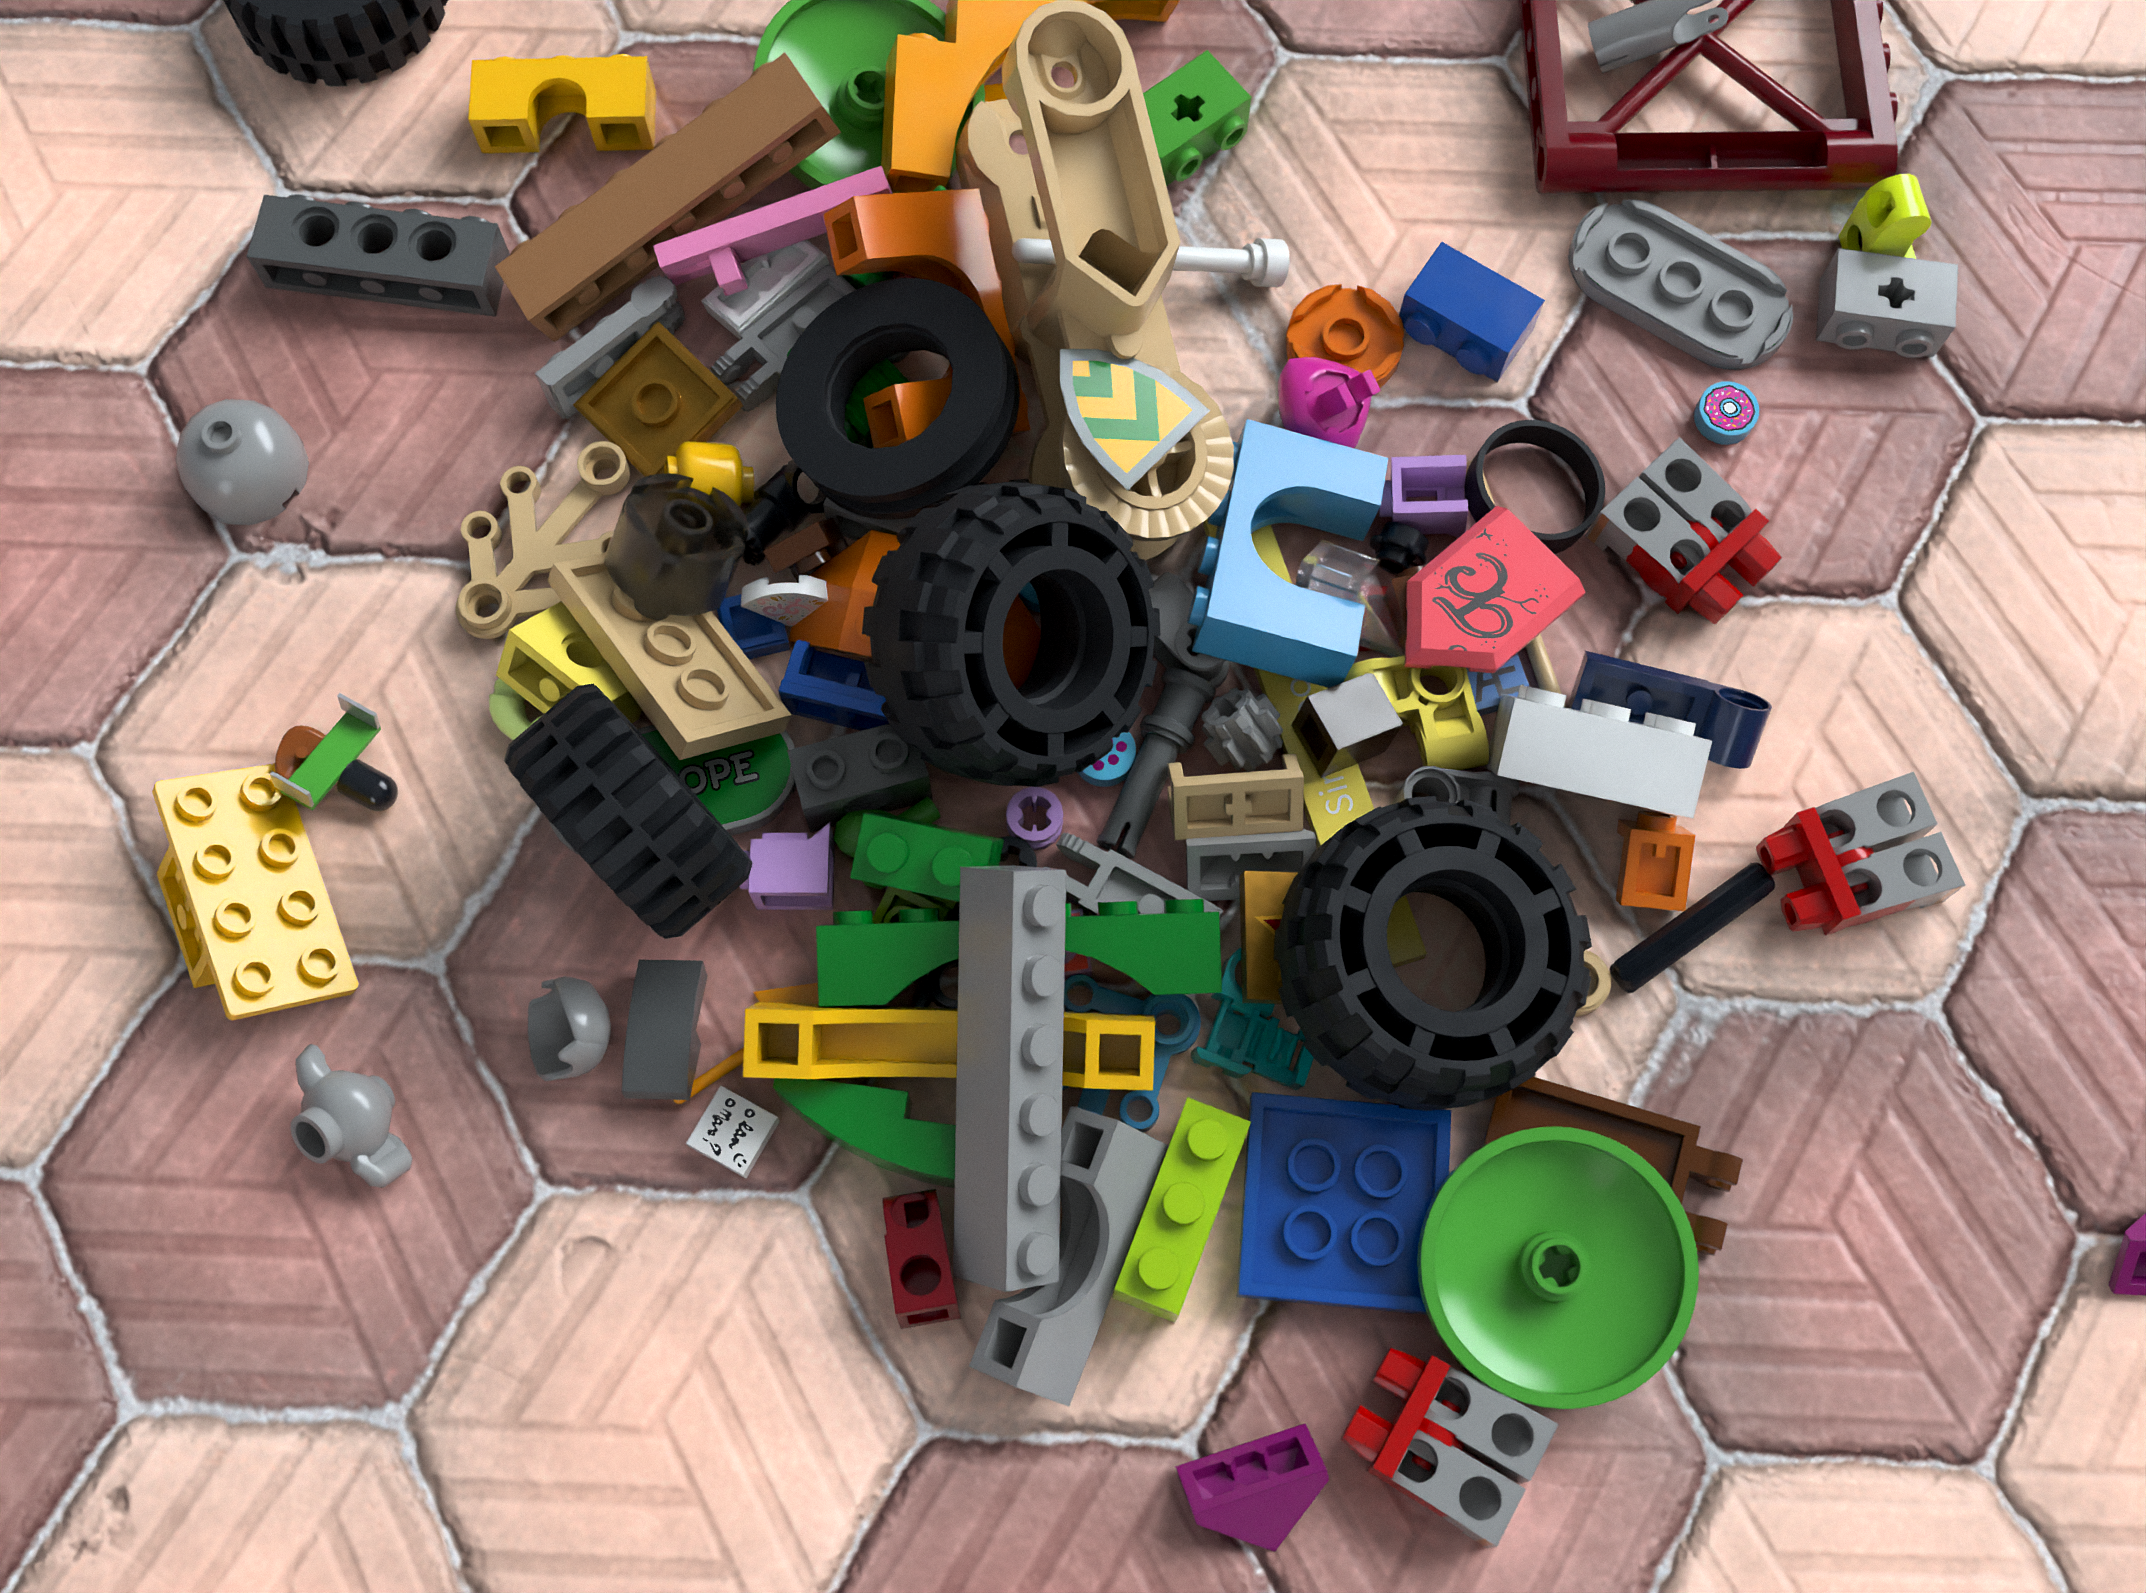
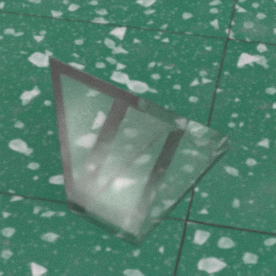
[1295,540,1404,657]

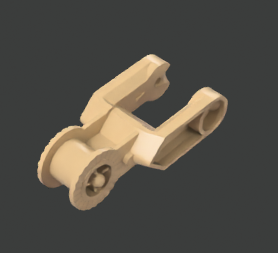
[955,0,1234,562]

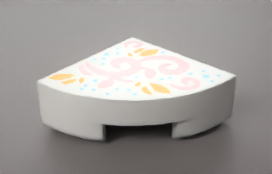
[741,575,828,627]

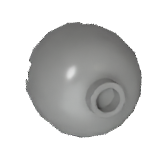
[175,399,309,525]

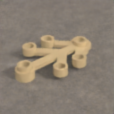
[455,441,633,639]

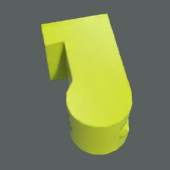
[1838,174,1932,259]

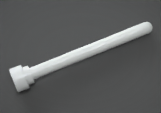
[1012,238,1289,287]

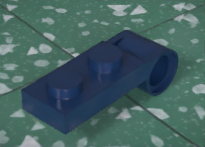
[1567,651,1772,769]

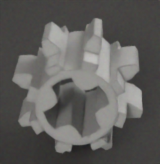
[1201,687,1283,772]

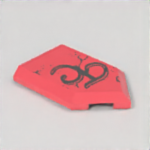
[1405,506,1585,673]

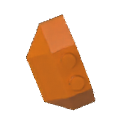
[788,530,1041,689]

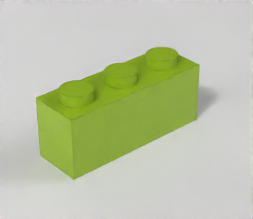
[1112,1097,1251,1323]

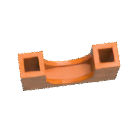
[823,188,1030,448]

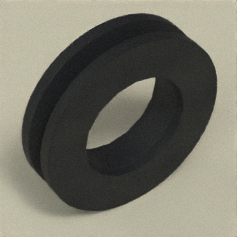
[776,278,1020,520]

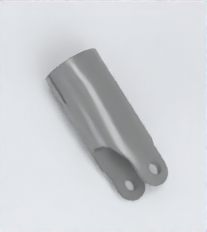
[1588,0,1728,73]

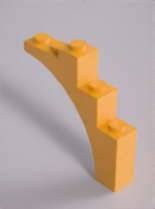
[881,0,1180,194]

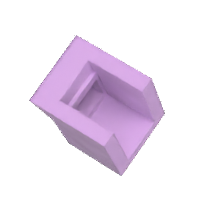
[1379,455,1468,538]
[739,822,835,910]

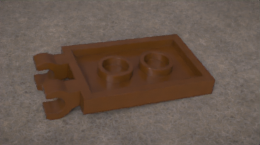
[1482,1077,1743,1256]

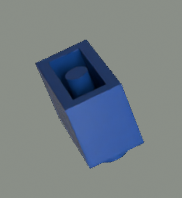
[1399,241,1545,383]

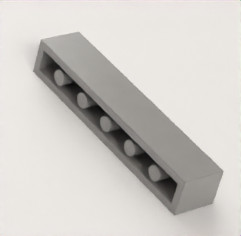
[953,865,1066,1292]

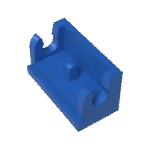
[778,640,889,731]

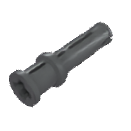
[1097,668,1216,859]

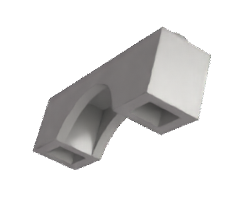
[969,1106,1169,1406]

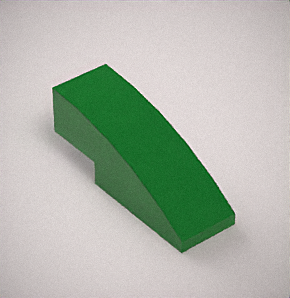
[773,1078,956,1188]

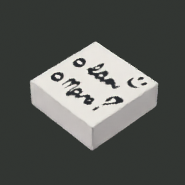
[686,1085,780,1178]

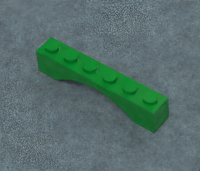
[816,899,1222,1007]

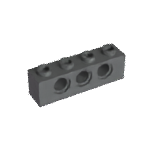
[246,194,510,317]

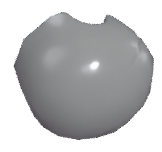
[528,976,611,1081]

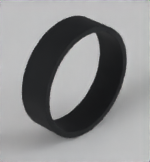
[1465,420,1605,554]

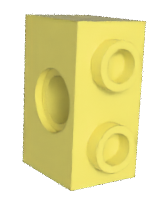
[496,602,642,723]

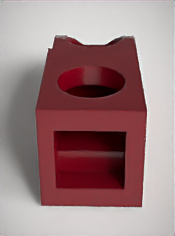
[882,1189,961,1329]

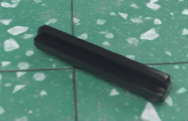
[1609,862,1775,993]

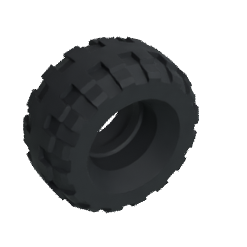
[862,482,1161,787]
[1273,796,1592,1111]

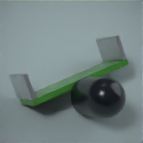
[270,693,398,811]

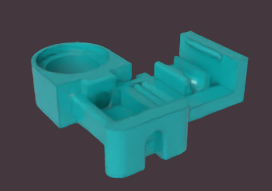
[1191,948,1314,1091]

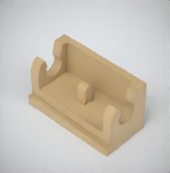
[1167,754,1304,840]

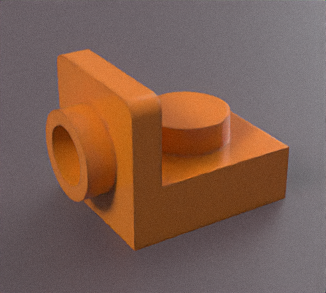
[1616,811,1696,911]

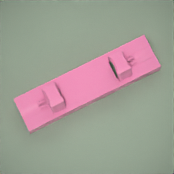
[653,166,893,296]

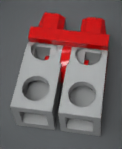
[1585,437,1782,625]
[1756,772,1965,935]
[1341,1348,1559,1548]

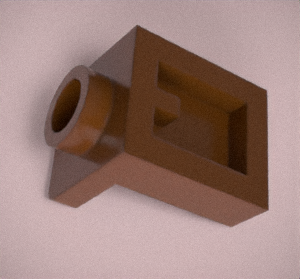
[763,517,849,583]

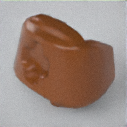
[275,725,326,779]

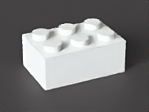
[1485,685,1712,818]

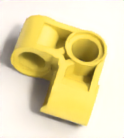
[1344,655,1489,770]

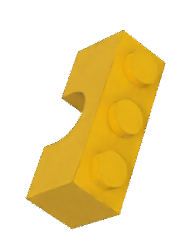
[468,54,656,154]

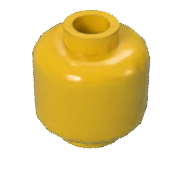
[663,441,754,523]

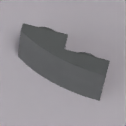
[622,959,708,1100]

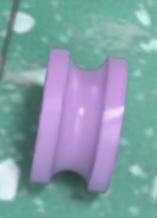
[1006,787,1063,850]

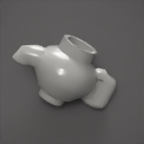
[290,1044,412,1188]

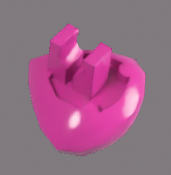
[1278,357,1381,448]

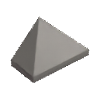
[1186,829,1316,901]

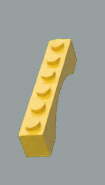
[743,1002,1155,1091]

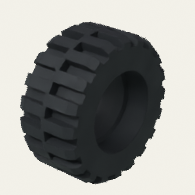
[223,0,448,86]
[504,683,753,939]

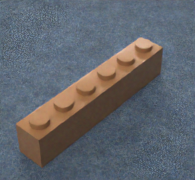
[495,53,841,342]

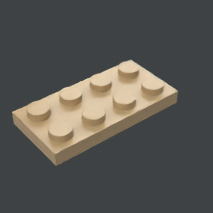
[547,543,791,760]

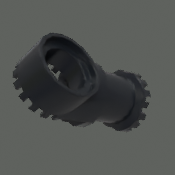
[719,460,826,566]

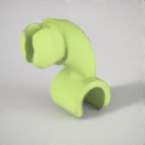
[489,678,541,740]

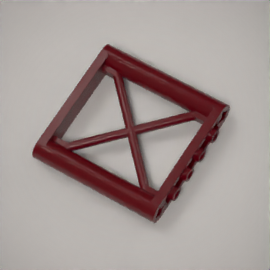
[1519,0,1898,194]

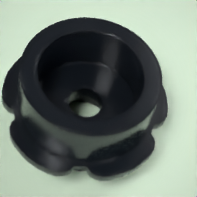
[1370,522,1429,575]

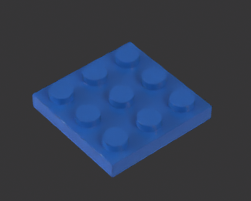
[1236,1092,1452,1315]

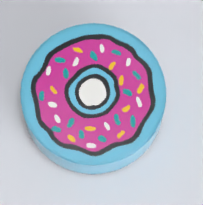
[1694,381,1759,445]

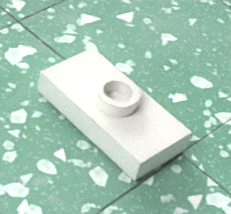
[702,240,830,340]

